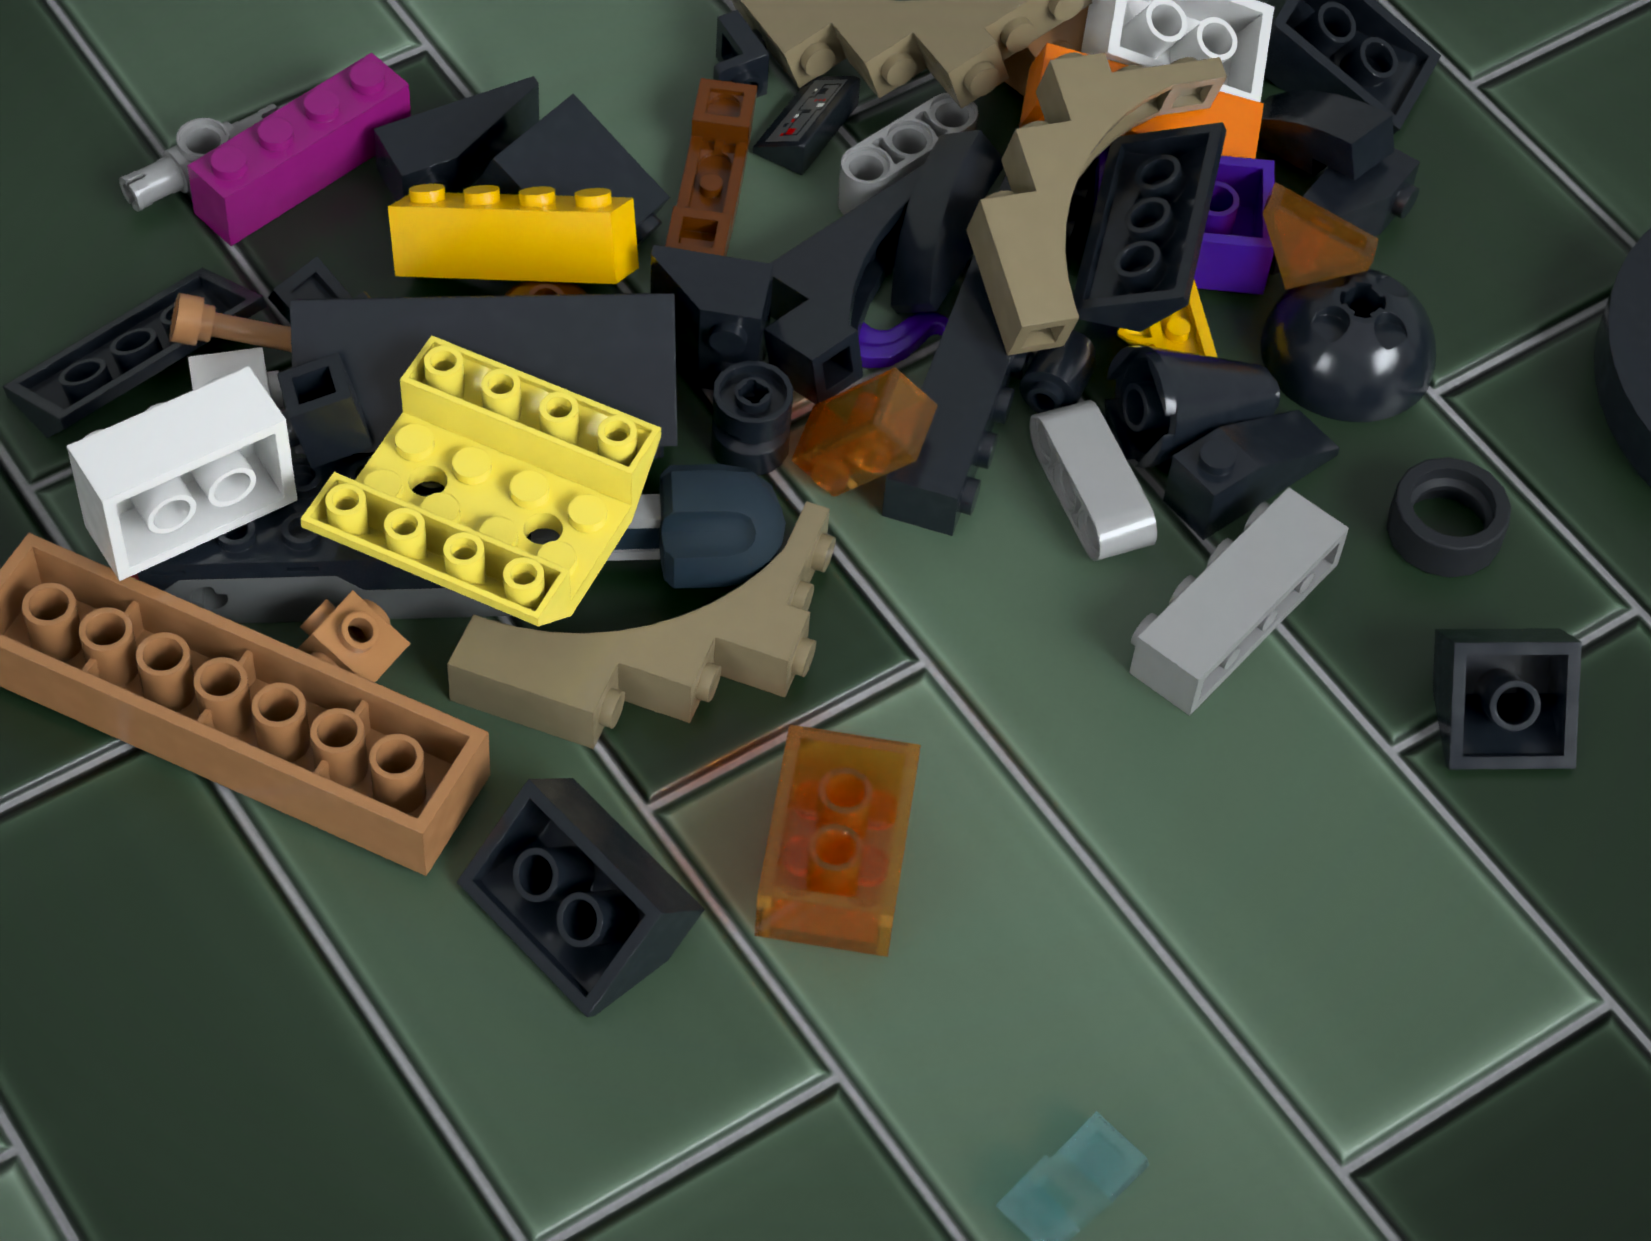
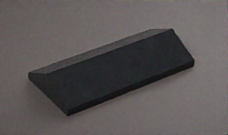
[1073,122,1227,332]
[3,267,267,438]

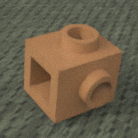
[297,590,411,682]

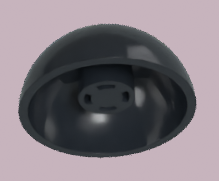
[1260,266,1436,422]

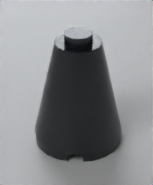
[1105,345,1280,468]

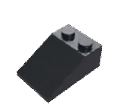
[1264,0,1441,134]

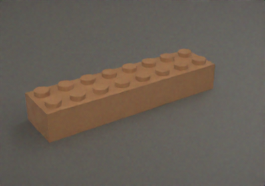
[0,533,491,876]

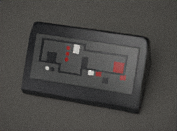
[753,76,860,175]

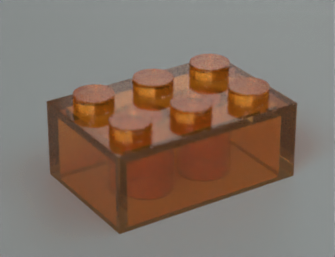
[754,724,921,957]

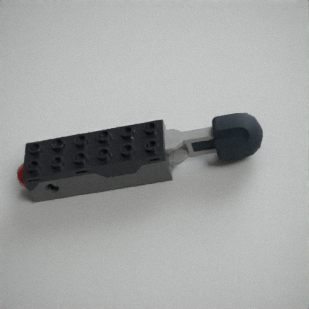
[130,456,786,624]

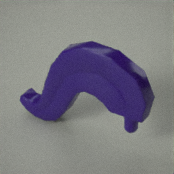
[859,312,949,368]

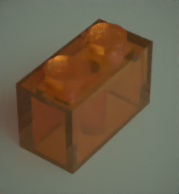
[791,367,938,497]

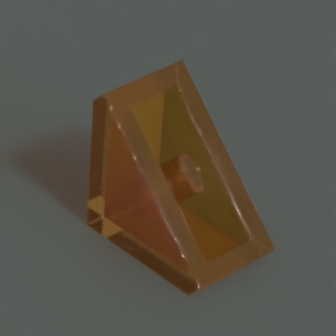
[1263,182,1379,290]

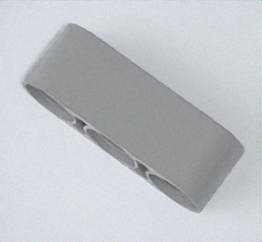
[837,93,978,215]
[1029,400,1157,561]

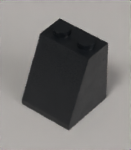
[475,94,670,285]

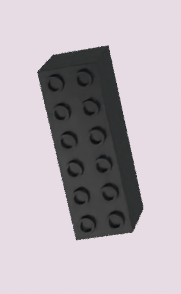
[290,293,678,458]

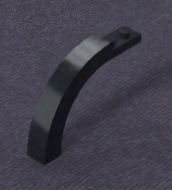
[1594,228,1651,487]

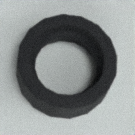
[1386,457,1511,578]

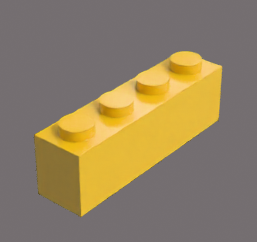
[388,184,639,284]

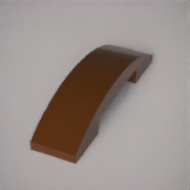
[665,78,757,256]

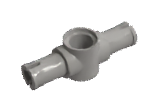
[119,104,278,212]

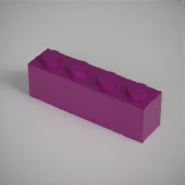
[187,52,411,246]

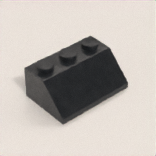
[457,778,705,1017]

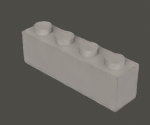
[1129,487,1349,716]

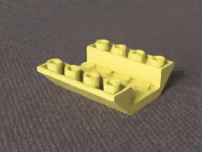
[300,335,661,627]

